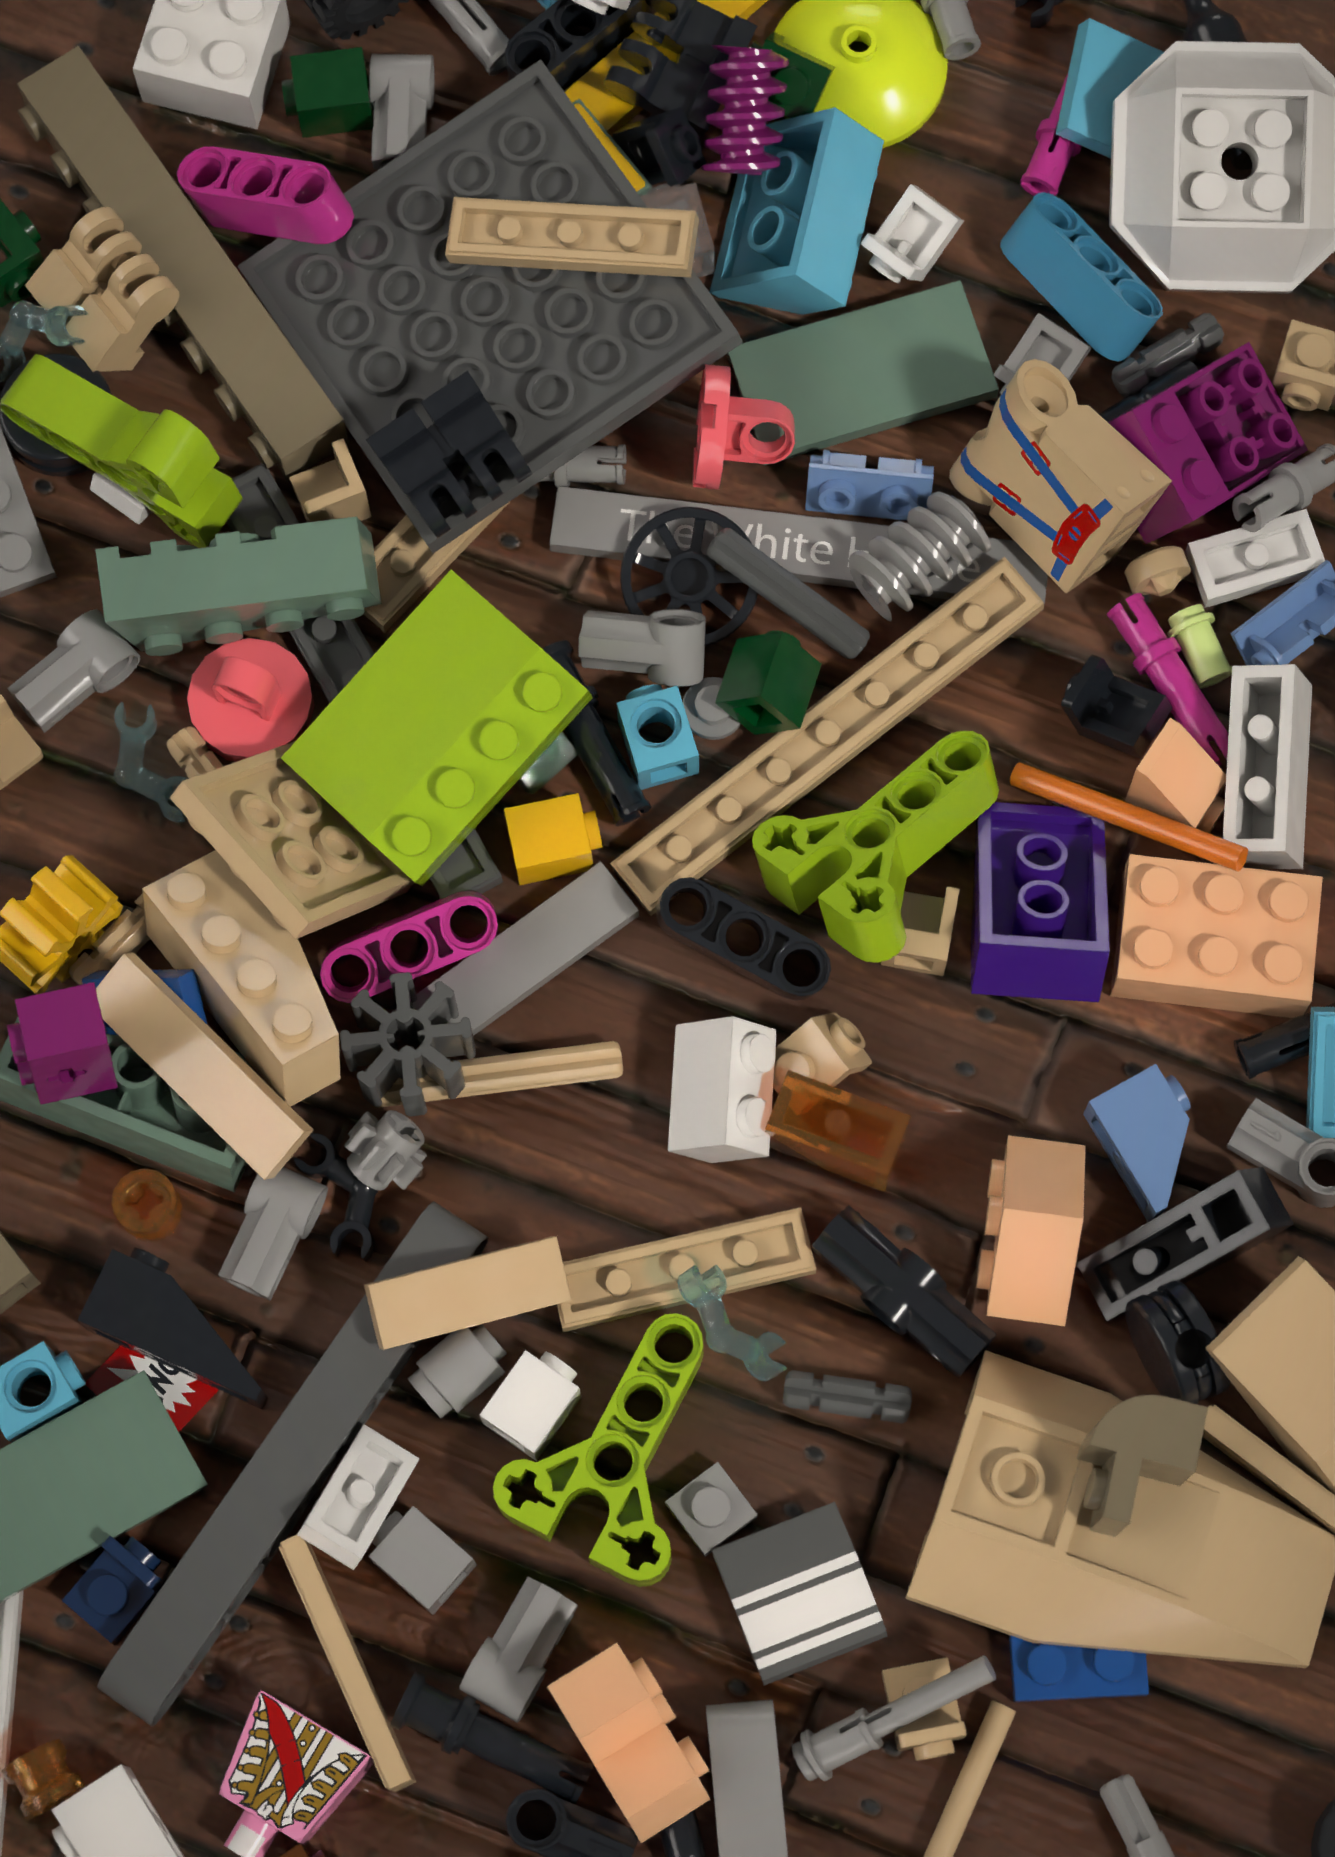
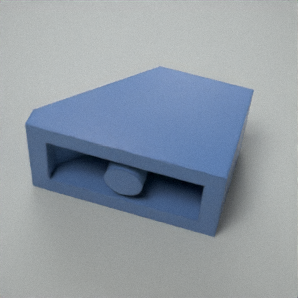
[1083,1064,1191,1222]

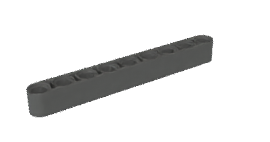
[97,1201,489,1727]

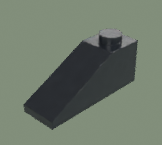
[1076,1167,1294,1321]
[78,1247,268,1410]

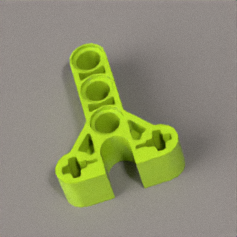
[0,354,243,548]
[752,731,999,963]
[493,1313,704,1587]

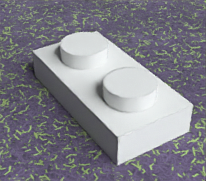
[1185,509,1325,608]
[297,1424,419,1570]

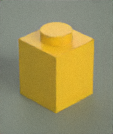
[504,793,603,885]

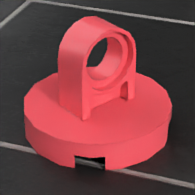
[692,364,795,490]
[187,638,315,762]

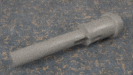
[792,1655,996,1781]

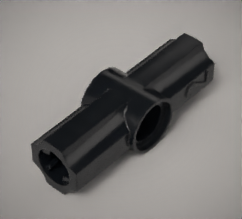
[812,1205,997,1379]

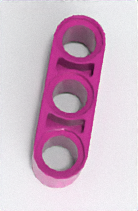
[177,146,354,244]
[320,890,498,1003]

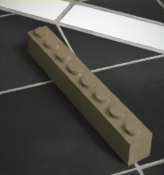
[17,46,349,482]

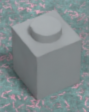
[369,1506,476,1615]

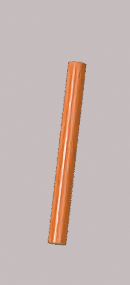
[1010,762,1248,872]

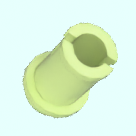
[1167,604,1232,689]

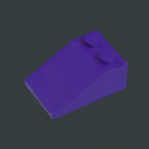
[970,802,1110,1002]

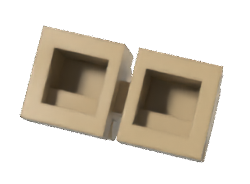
[25,207,180,372]

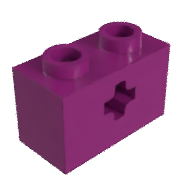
[7,982,118,1105]

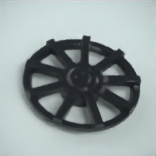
[620,507,758,646]

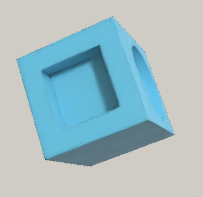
[617,684,699,790]
[0,1341,86,1443]

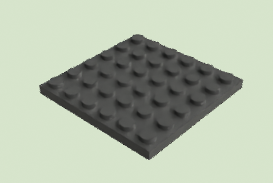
[238,59,743,553]

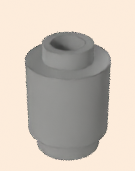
[407,1324,507,1418]

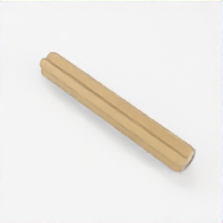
[379,1041,623,1108]

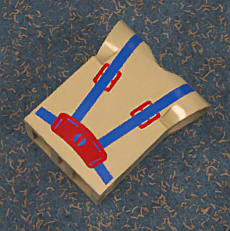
[949,359,1172,594]

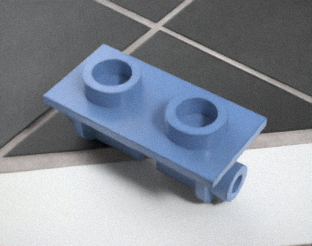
[805,450,934,520]
[1230,560,1335,665]

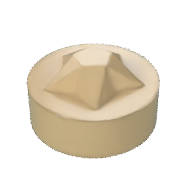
[1124,546,1191,596]

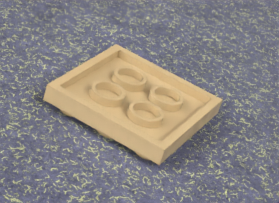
[170,741,415,939]

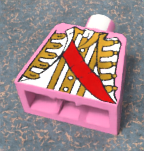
[219,1690,374,1857]

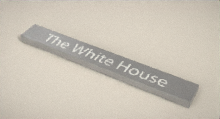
[549,486,1048,611]

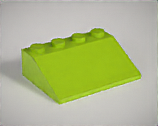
[281,570,593,886]

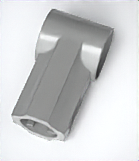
[370,54,434,170]
[7,609,140,733]
[579,609,706,686]
[1227,1098,1335,1208]
[218,1167,328,1301]
[459,1577,578,1723]

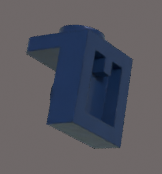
[62,1535,165,1645]

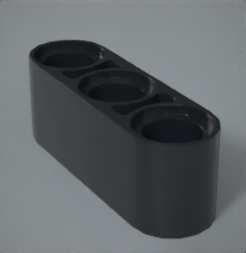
[505,0,652,91]
[656,877,831,1001]

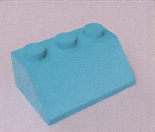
[710,107,884,315]

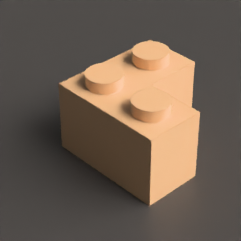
[976,1135,1086,1326]
[547,1643,710,1843]

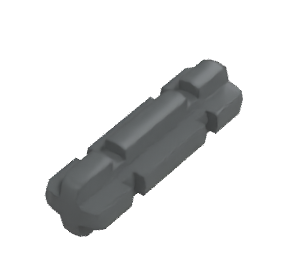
[1111,313,1224,398]
[782,1370,912,1423]

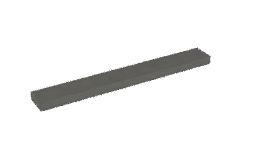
[226,463,503,899]

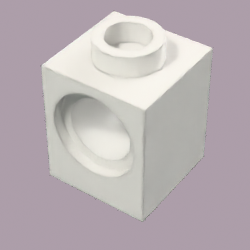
[480,1350,582,1461]

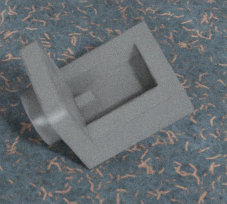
[993,313,1092,394]

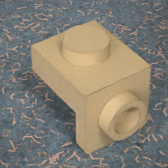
[773,1012,872,1115]

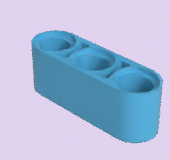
[1000,192,1163,362]

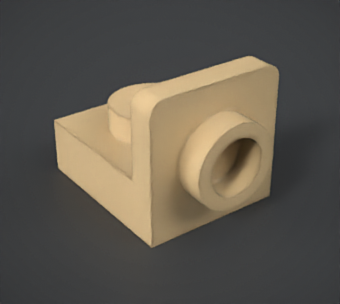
[1272,319,1335,411]
[881,1657,967,1761]

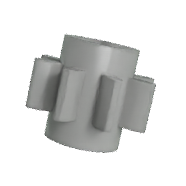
[345,1110,427,1191]

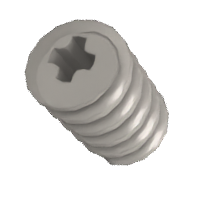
[848,491,992,622]

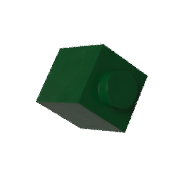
[282,47,374,138]
[715,630,822,735]

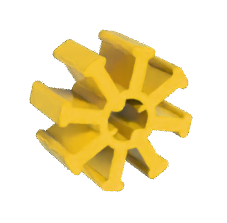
[0,855,123,995]

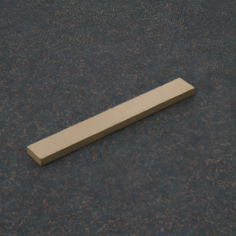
[610,556,1044,916]

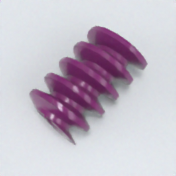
[702,45,789,175]

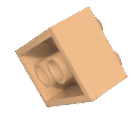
[1110,854,1323,1018]

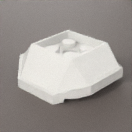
[1109,41,1335,294]

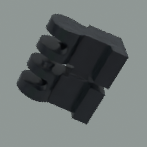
[604,0,757,138]
[366,370,533,539]

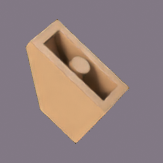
[1125,718,1226,833]

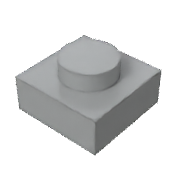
[665,1462,758,1557]

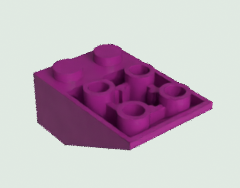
[1108,342,1308,544]

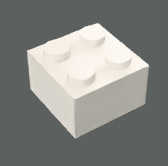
[133,0,291,129]

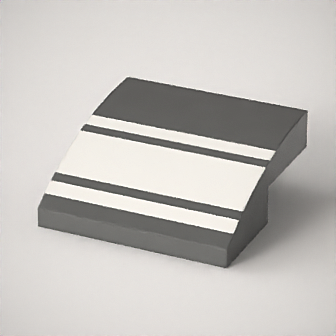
[712,1502,888,1685]

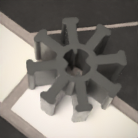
[340,972,476,1116]

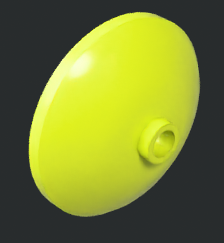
[774,0,948,148]

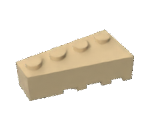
[142,850,341,1107]

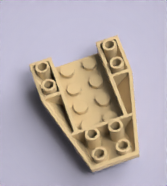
[905,1350,1335,1668]

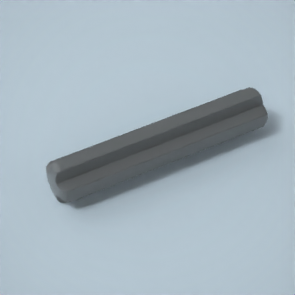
[707,528,870,659]

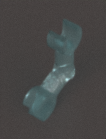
[0,301,88,382]
[114,702,188,822]
[677,1264,787,1382]

